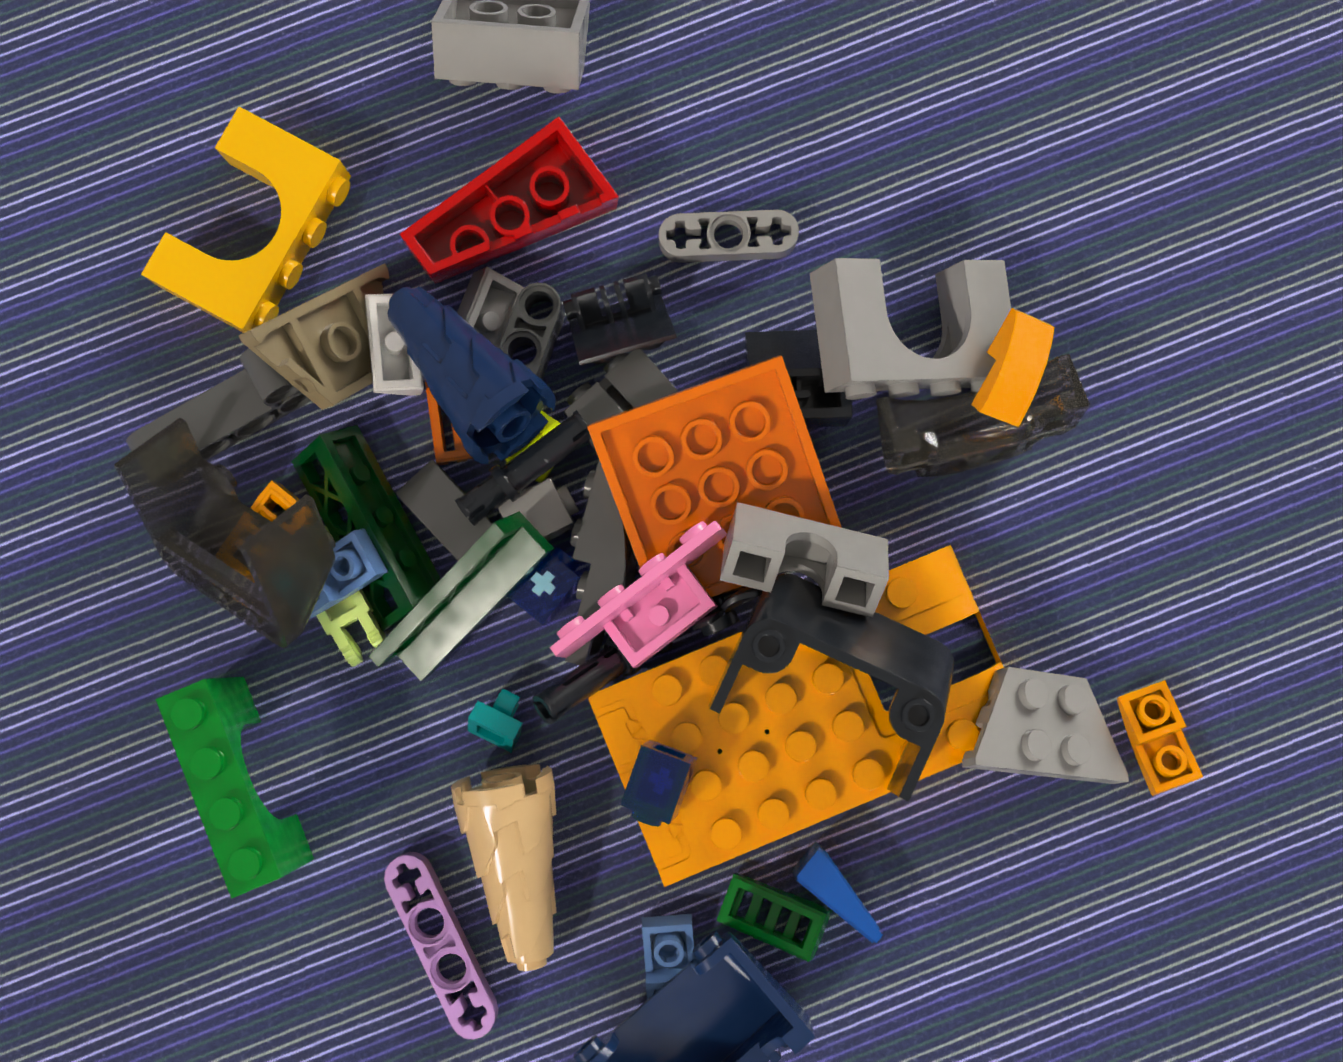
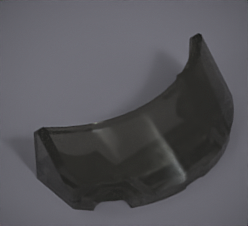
[876,354,1090,477]

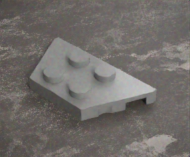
[962,667,1129,784]

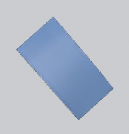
[272,529,388,625]
[642,914,695,1000]

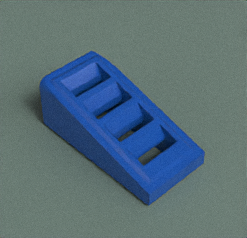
[792,841,883,943]

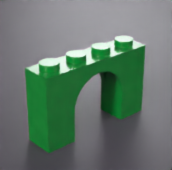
[156,677,315,899]

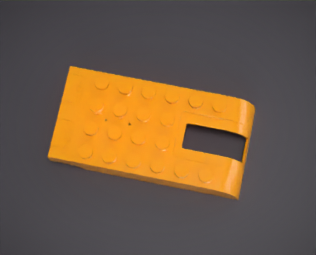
[588,545,1004,887]

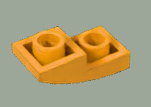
[971,308,1055,427]
[1117,680,1203,796]

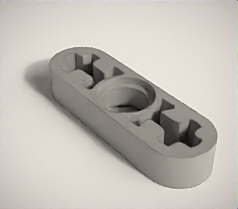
[659,210,799,263]

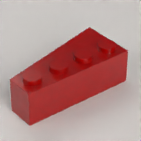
[400,117,619,284]

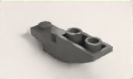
[565,461,636,665]

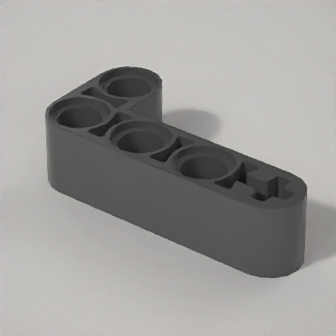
[126,348,311,485]

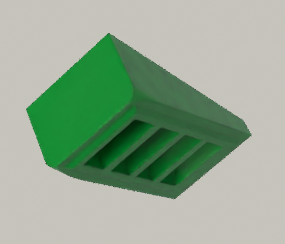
[716,873,832,962]

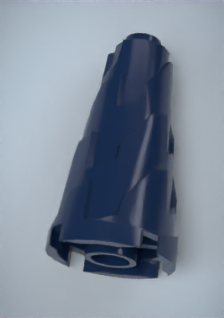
[387,286,556,464]

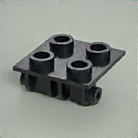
[562,273,677,365]

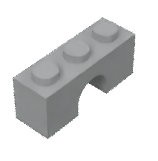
[720,502,889,617]

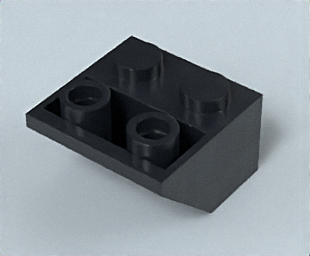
[745,330,852,428]

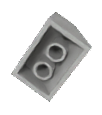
[431,0,590,93]

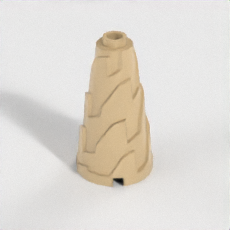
[451,764,557,971]

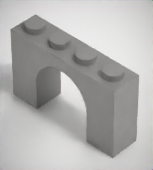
[810,258,1011,400]

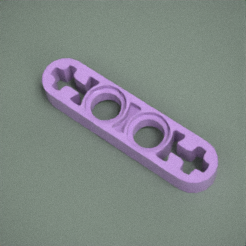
[384,852,498,1040]

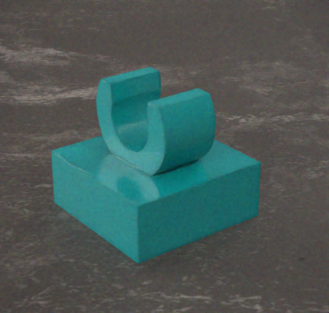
[468,688,523,753]

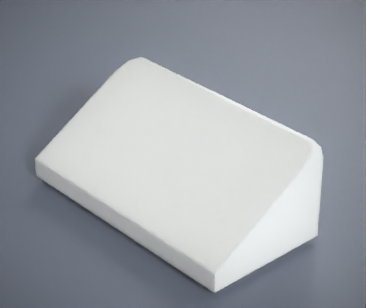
[365,294,424,396]

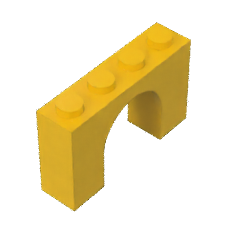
[141,107,351,333]

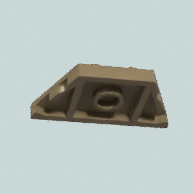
[238,263,389,410]

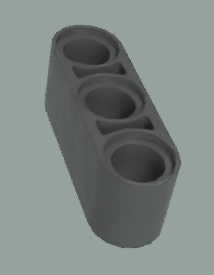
[499,282,565,380]
[396,459,493,560]

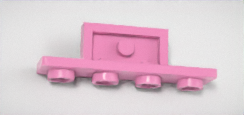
[550,521,727,668]

